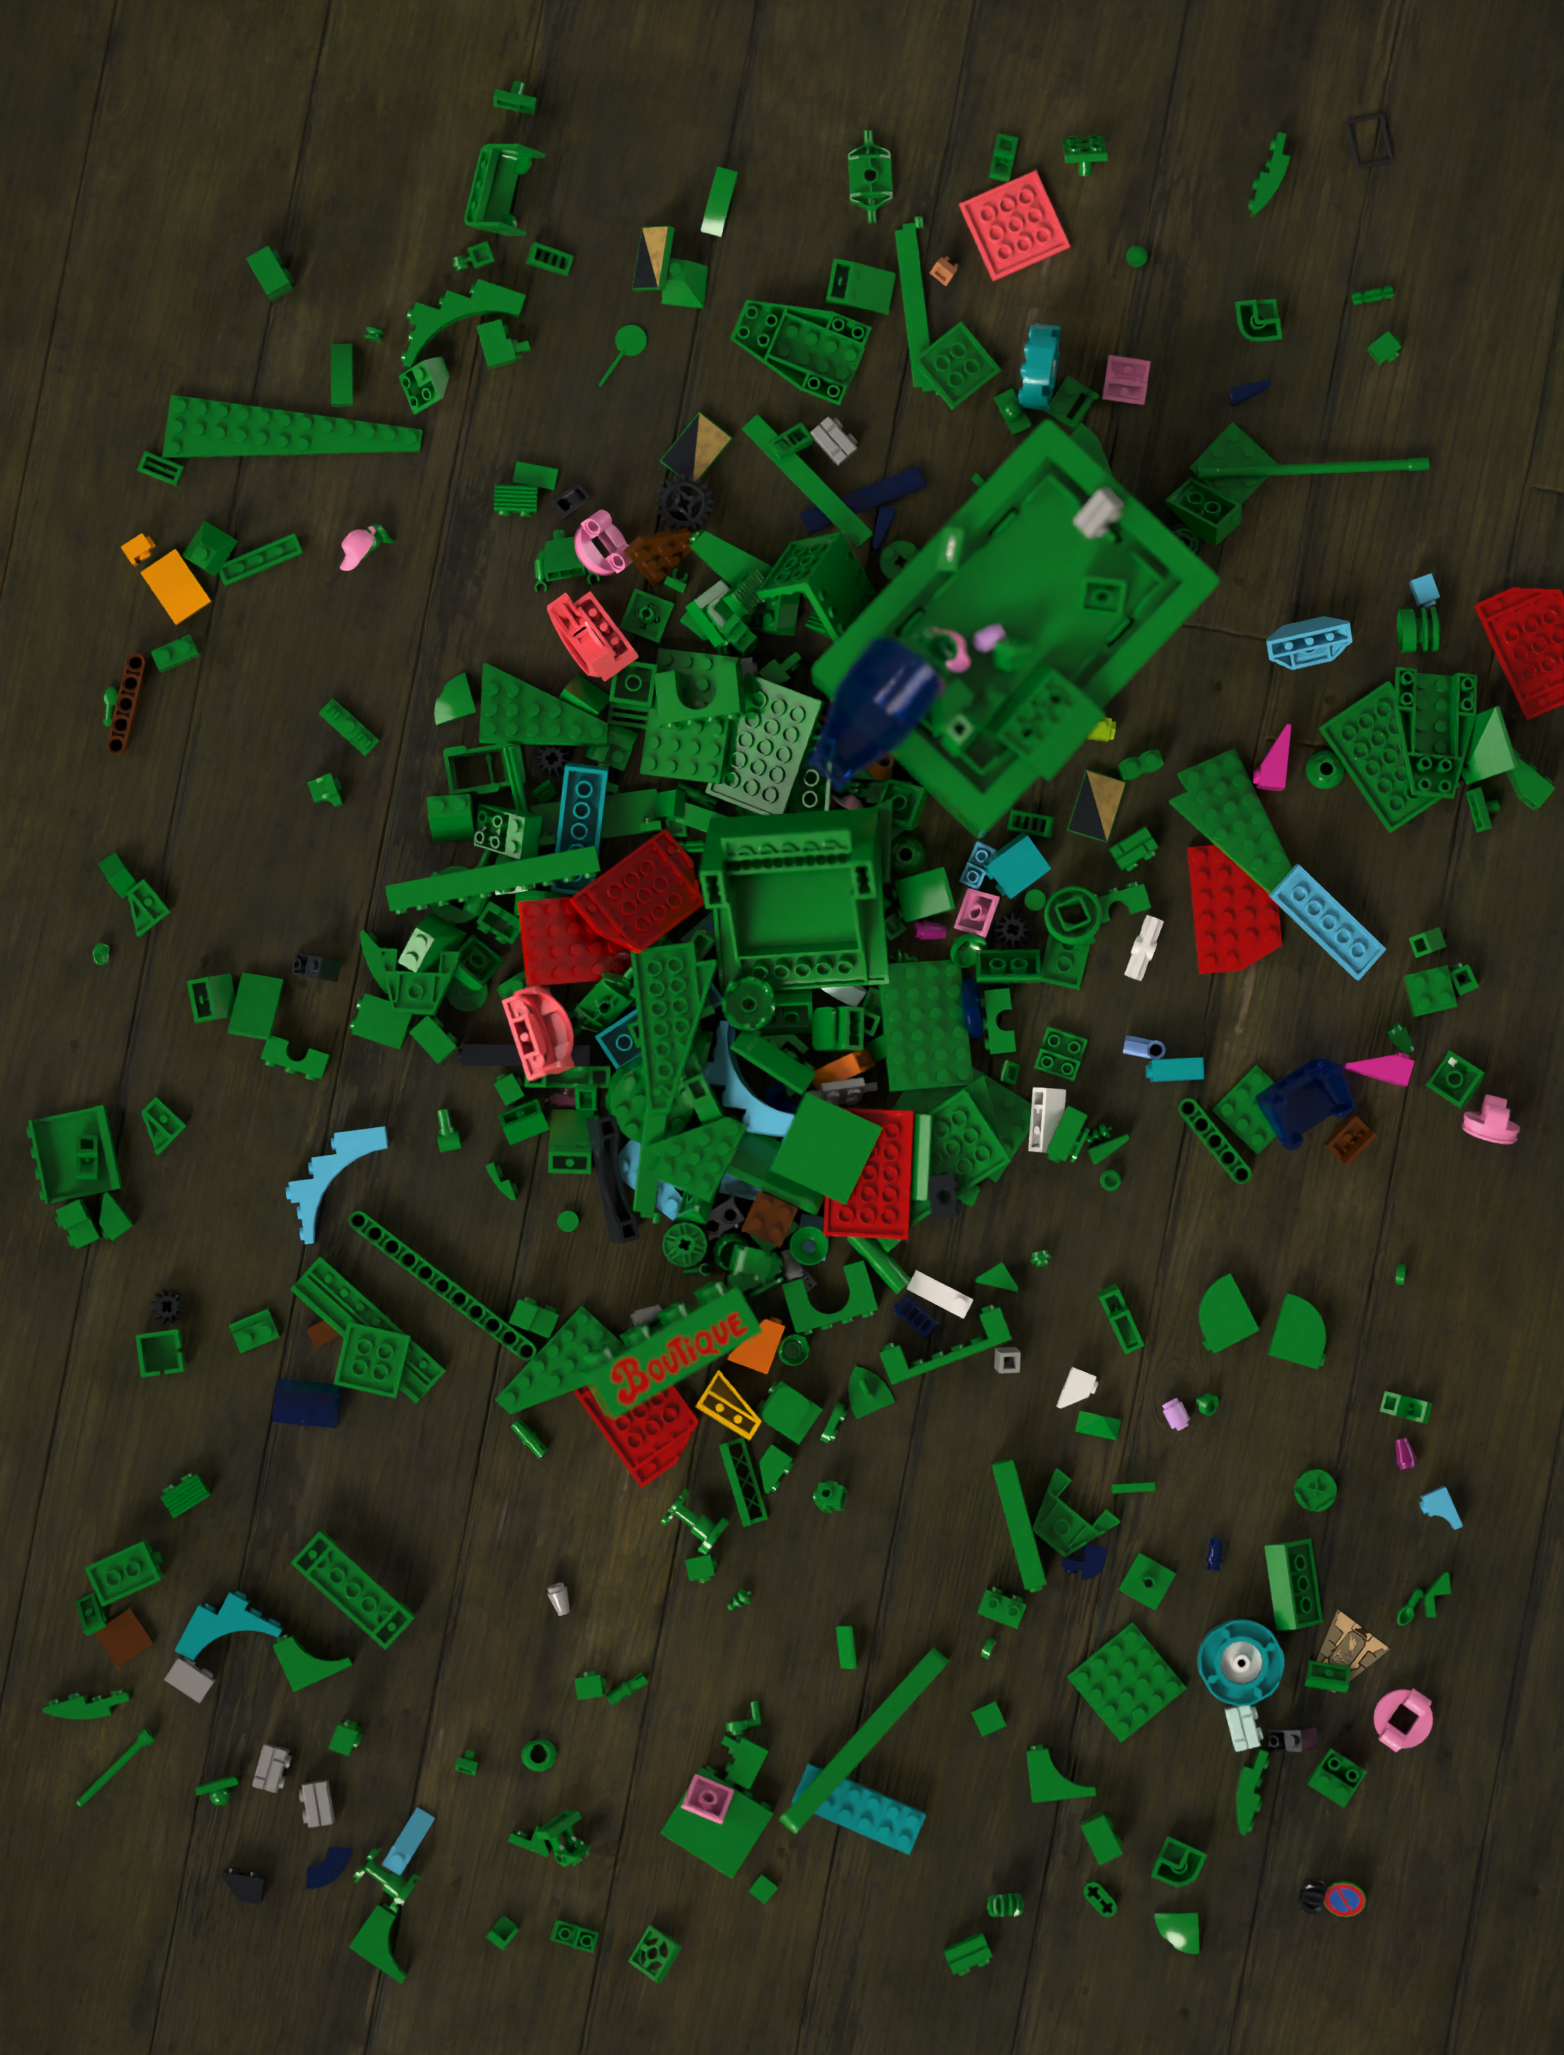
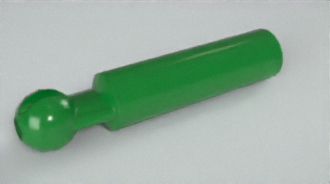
[846,1237,911,1294]

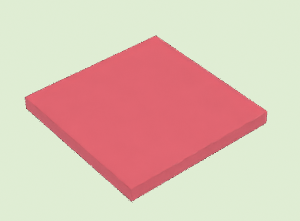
[959,170,1071,282]

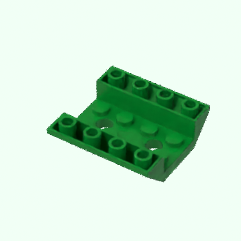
[984,662,1106,781]

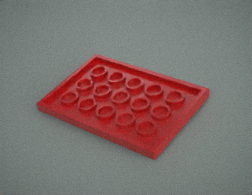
[518,897,633,987]
[823,1108,915,1240]

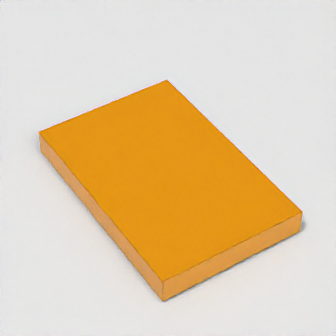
[140,549,212,625]

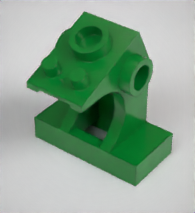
[535,1810,592,1867]

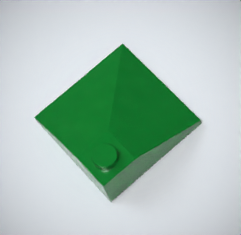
[1461,706,1518,785]

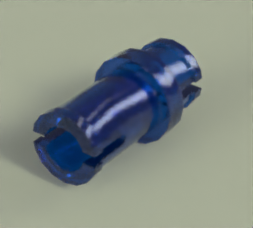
[1206,1538,1223,1571]

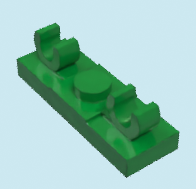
[318,698,380,757]

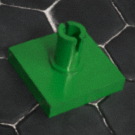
[1118,1552,1176,1611]

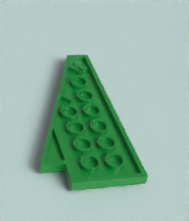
[1169,748,1292,894]
[631,942,717,1116]

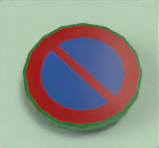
[1324,1881,1366,1917]

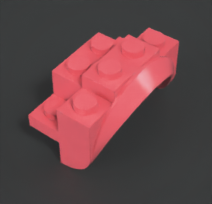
[502,986,575,1081]

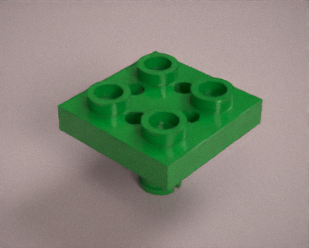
[1062,135,1108,176]
[619,588,675,644]

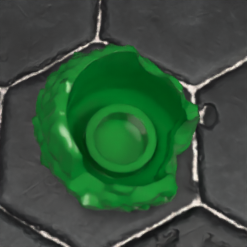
[713,1233,749,1272]

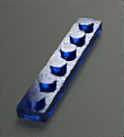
[800,466,926,533]

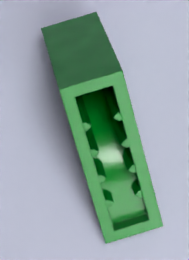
[273,1634,354,1692]
[1026,1744,1096,1803]
[349,1902,407,1984]

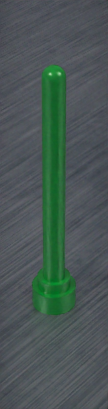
[76,1728,156,1807]

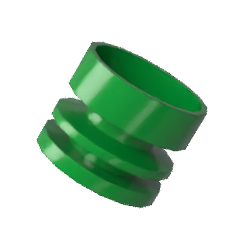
[1397,607,1441,653]
[662,1222,708,1267]

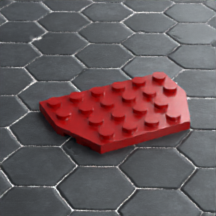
[1474,587,1564,721]
[569,828,704,954]
[1187,845,1282,974]
[573,1385,699,1488]

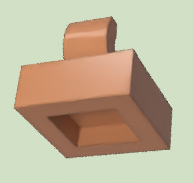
[930,256,958,286]

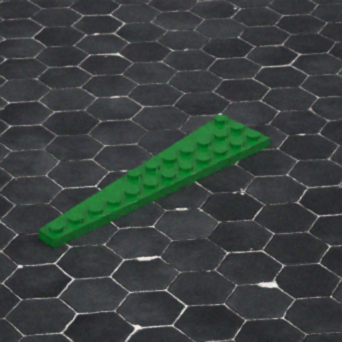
[162,395,423,458]

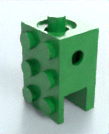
[85,1539,164,1607]

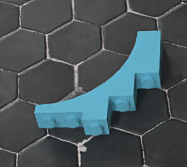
[705,1020,794,1137]
[286,1126,389,1244]

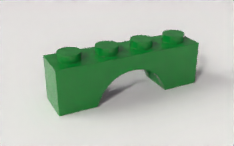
[525,1066,611,1088]

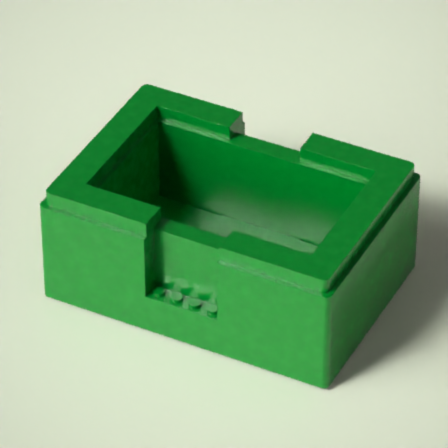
[812,420,1219,839]

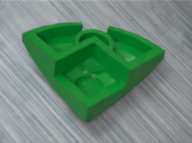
[435,673,477,725]
[1154,1912,1199,1954]

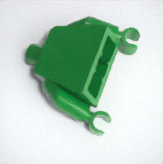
[534,530,600,593]

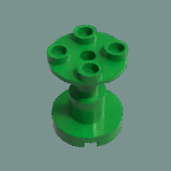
[660,1488,729,1555]
[353,1847,421,1913]

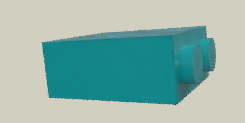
[982,832,1051,899]
[1145,1057,1204,1082]

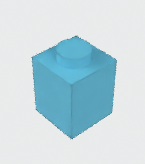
[1409,573,1440,608]

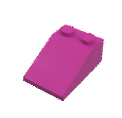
[1253,724,1291,791]
[1342,1052,1414,1087]

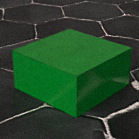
[655,790,685,822]
[971,1700,1006,1737]

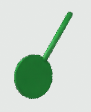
[599,325,647,387]

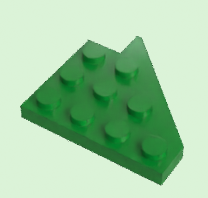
[645,1117,748,1203]

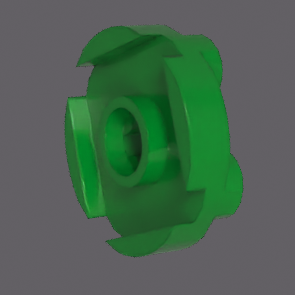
[880,541,920,581]

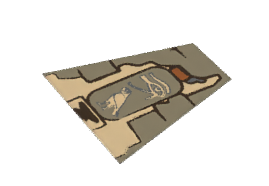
[1316,1609,1390,1693]

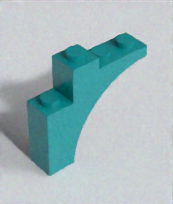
[174,1590,284,1661]

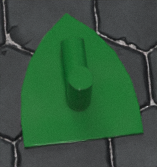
[848,1366,895,1420]

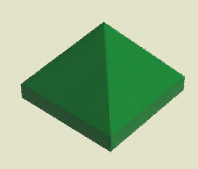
[531,779,558,804]
[999,1060,1020,1085]

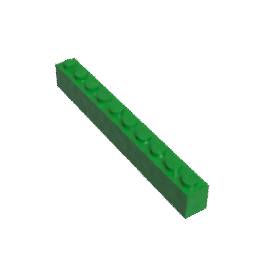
[385,846,601,914]

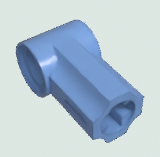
[1123,1035,1165,1060]

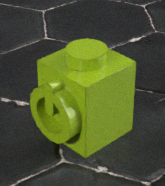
[1087,718,1116,742]

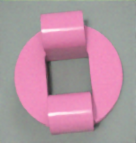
[574,510,632,576]
[1461,1094,1520,1144]
[1374,1688,1433,1752]

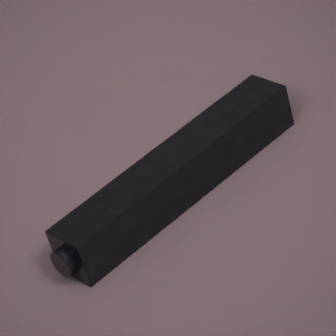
[458,1044,591,1067]

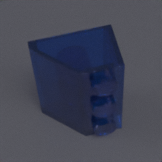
[272,1379,342,1428]

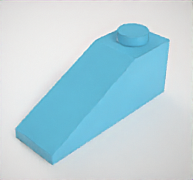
[382,1807,435,1875]

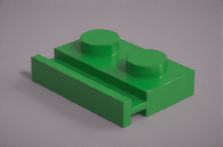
[229,1309,280,1354]

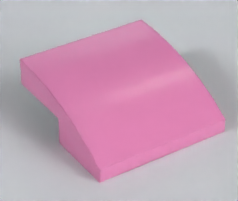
[1102,355,1151,405]

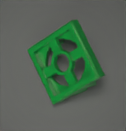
[628,1925,682,1984]

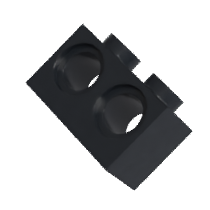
[698,1193,746,1241]

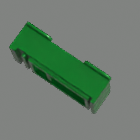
[443,744,527,795]

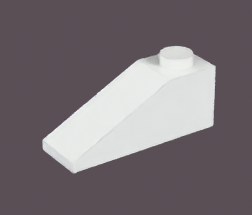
[1028,1087,1066,1152]
[906,1270,973,1319]

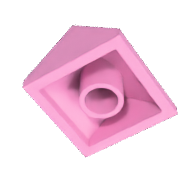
[954,888,1000,939]
[682,1774,734,1824]

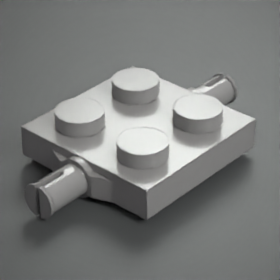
[807,1078,878,1106]

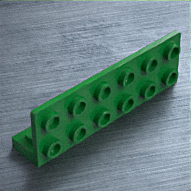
[531,789,662,848]

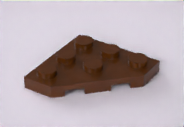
[624,528,693,587]

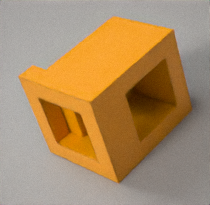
[121,533,156,567]

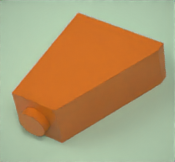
[811,1047,876,1090]
[727,1316,785,1374]

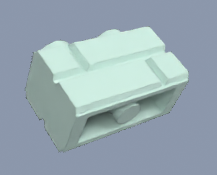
[1224,1705,1263,1752]

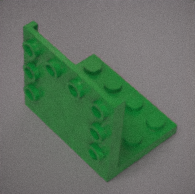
[756,532,876,644]

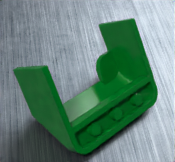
[464,144,545,236]

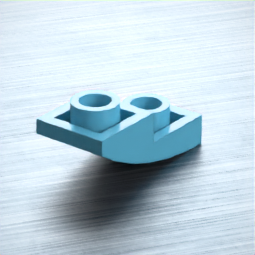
[959,841,996,890]

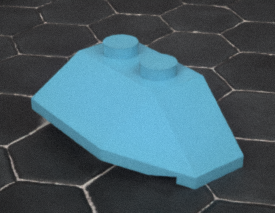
[1266,616,1353,670]

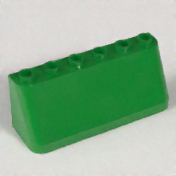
[725,1113,825,1216]

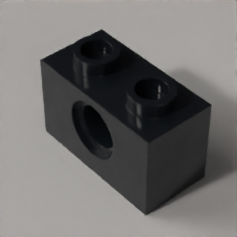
[928,1174,963,1219]

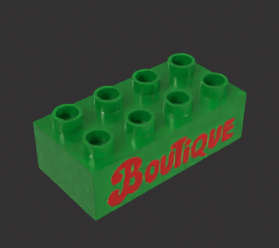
[579,1280,762,1419]

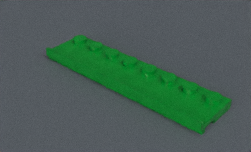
[290,1256,446,1403]

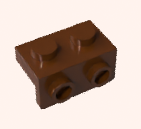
[1323,1113,1376,1165]

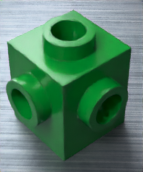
[813,1481,848,1513]

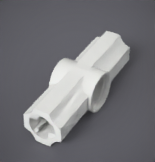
[1124,915,1164,981]

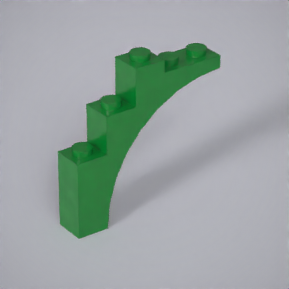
[401,279,527,369]

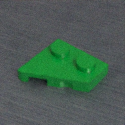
[127,879,171,938]
[141,1097,187,1156]

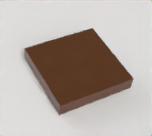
[94,1608,154,1668]

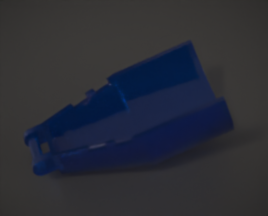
[807,637,944,792]

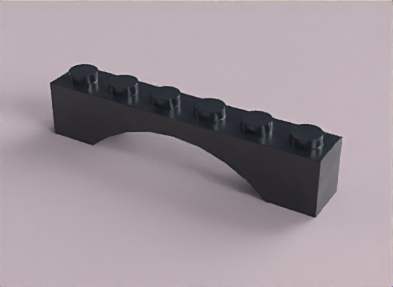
[586,1113,640,1244]

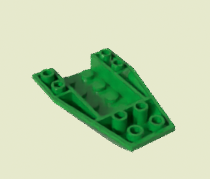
[730,300,872,406]
[1394,667,1477,799]

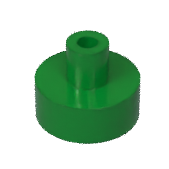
[1196,1393,1219,1416]

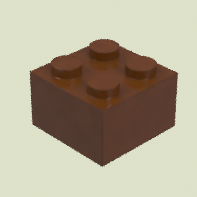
[741,1191,798,1248]

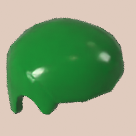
[777,1333,810,1366]

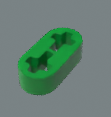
[1083,1881,1117,1917]

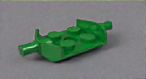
[848,130,892,224]
[572,966,635,1038]

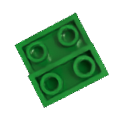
[1034,1025,1088,1081]

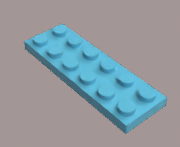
[1269,864,1386,981]

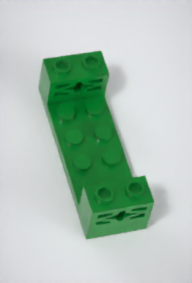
[879,1304,1011,1385]
[291,1529,417,1650]

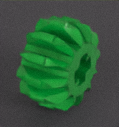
[987,1893,1024,1917]

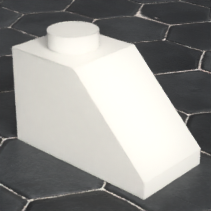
[1056,1367,1098,1408]

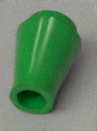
[1386,1022,1415,1054]

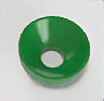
[1306,751,1345,789]
[891,836,925,875]
[950,933,987,968]
[790,1226,828,1265]

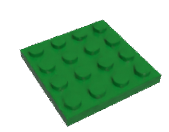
[1067,1622,1187,1743]

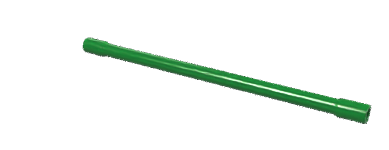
[1197,457,1429,480]

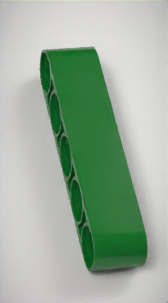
[1178,1098,1252,1184]

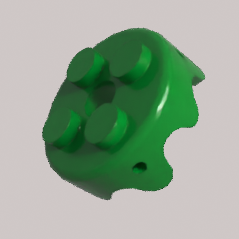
[722,976,775,1031]

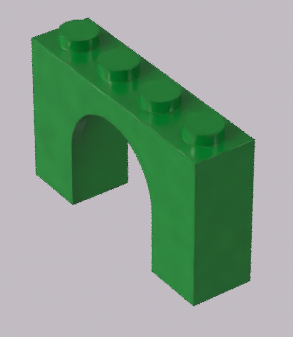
[654,661,747,729]
[782,1260,878,1336]

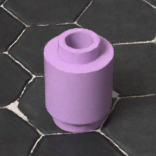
[972,624,1005,653]
[1162,1398,1191,1431]

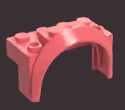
[547,591,639,682]

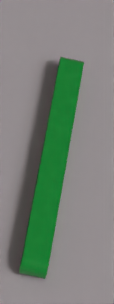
[349,1211,537,1361]
[779,1647,949,1834]

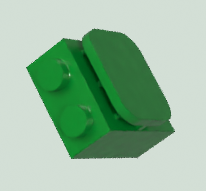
[685,579,753,648]
[350,993,413,1050]
[812,1006,864,1053]
[1044,1106,1090,1164]
[727,1255,784,1298]
[756,1380,823,1445]

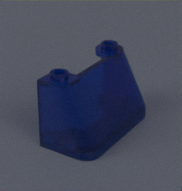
[1255,1058,1357,1150]

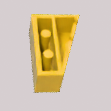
[695,1370,762,1440]

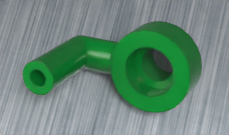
[725,1701,761,1735]

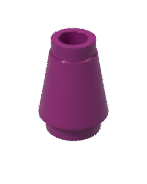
[914,919,947,940]
[1395,1438,1418,1471]

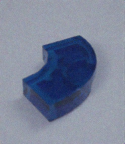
[306,1847,352,1889]

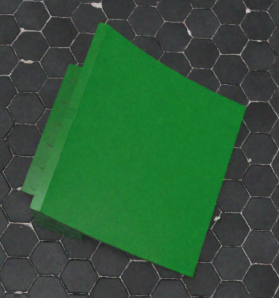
[700,807,890,994]

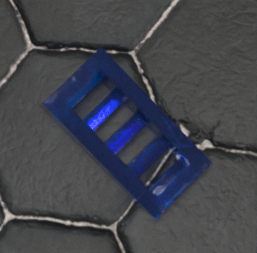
[1227,379,1271,407]
[872,506,897,551]
[892,1294,938,1338]

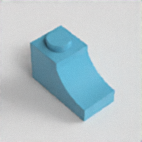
[1419,1486,1463,1530]

